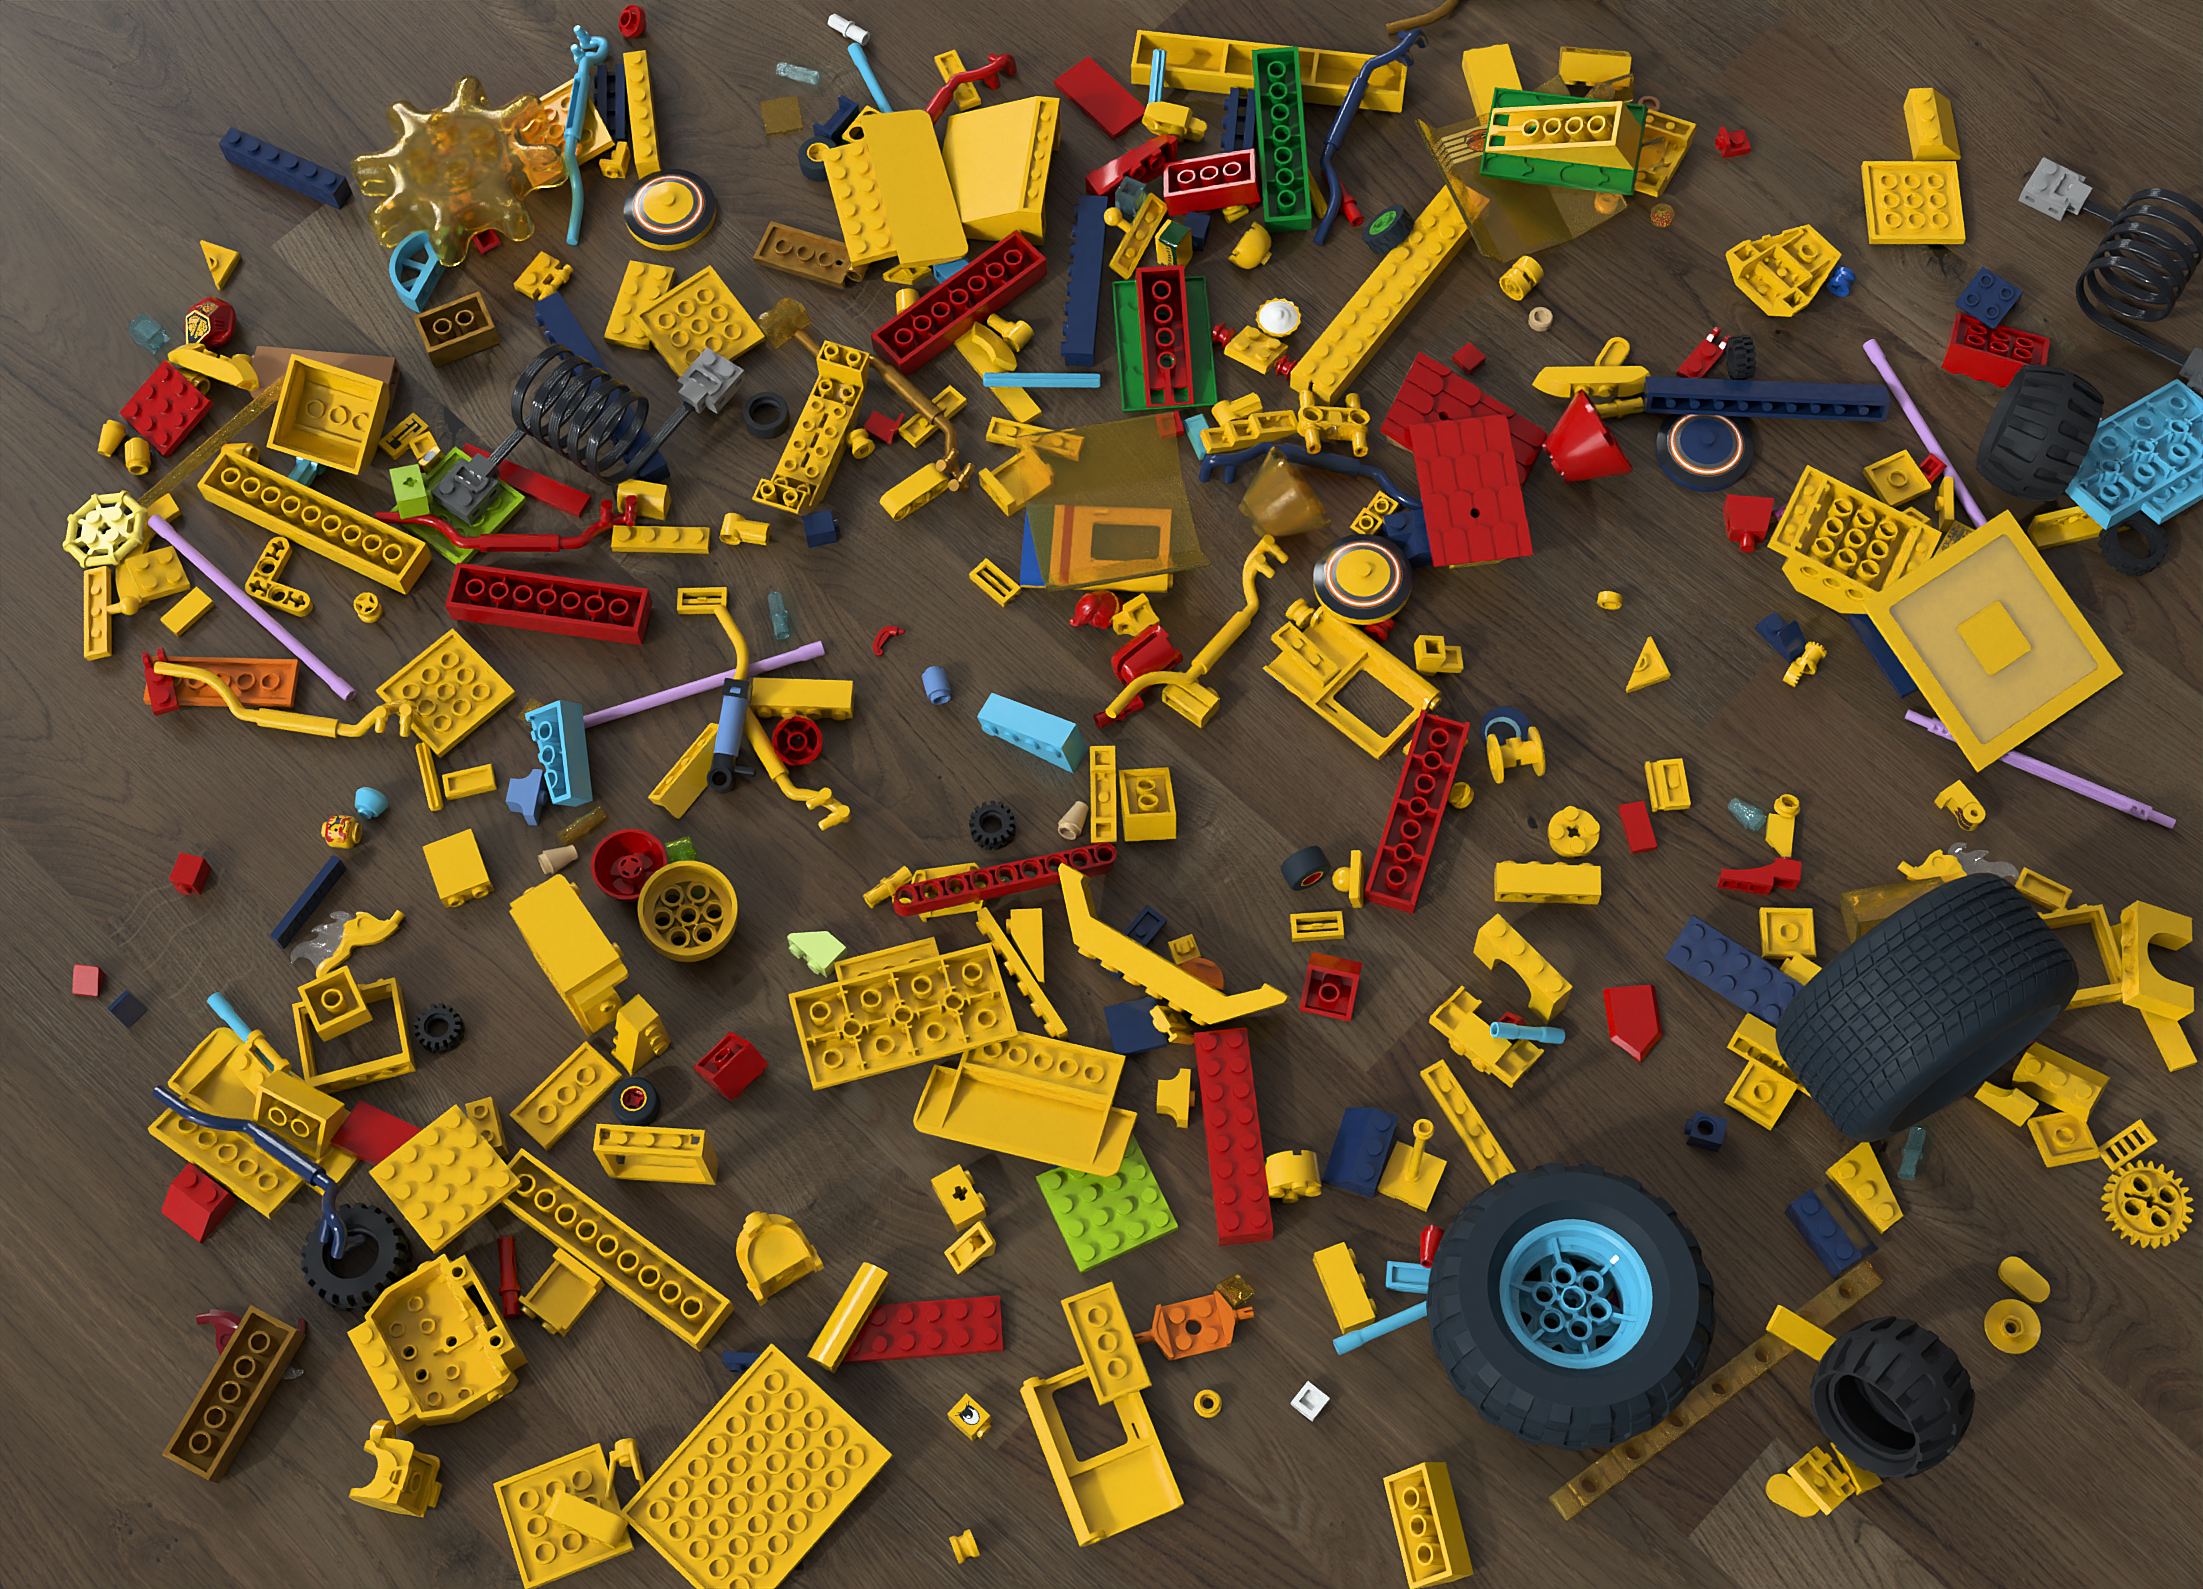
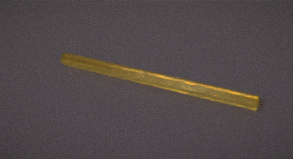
[136,373,286,509]

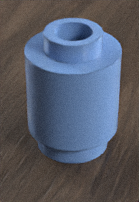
[922,666,952,705]

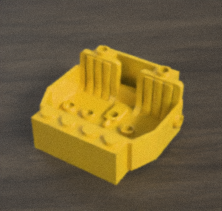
[509,874,629,1037]
[347,1253,528,1435]

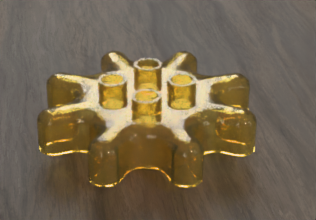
[350,75,569,267]

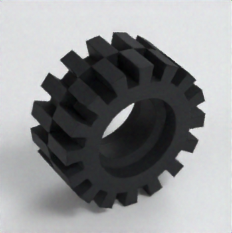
[1725,335,1757,380]
[969,801,1016,850]
[414,1003,465,1054]

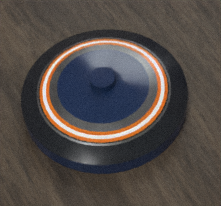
[1655,414,1754,492]

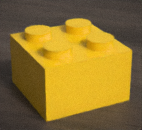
[298,965,373,1042]

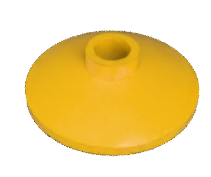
[1984,1299,2041,1354]

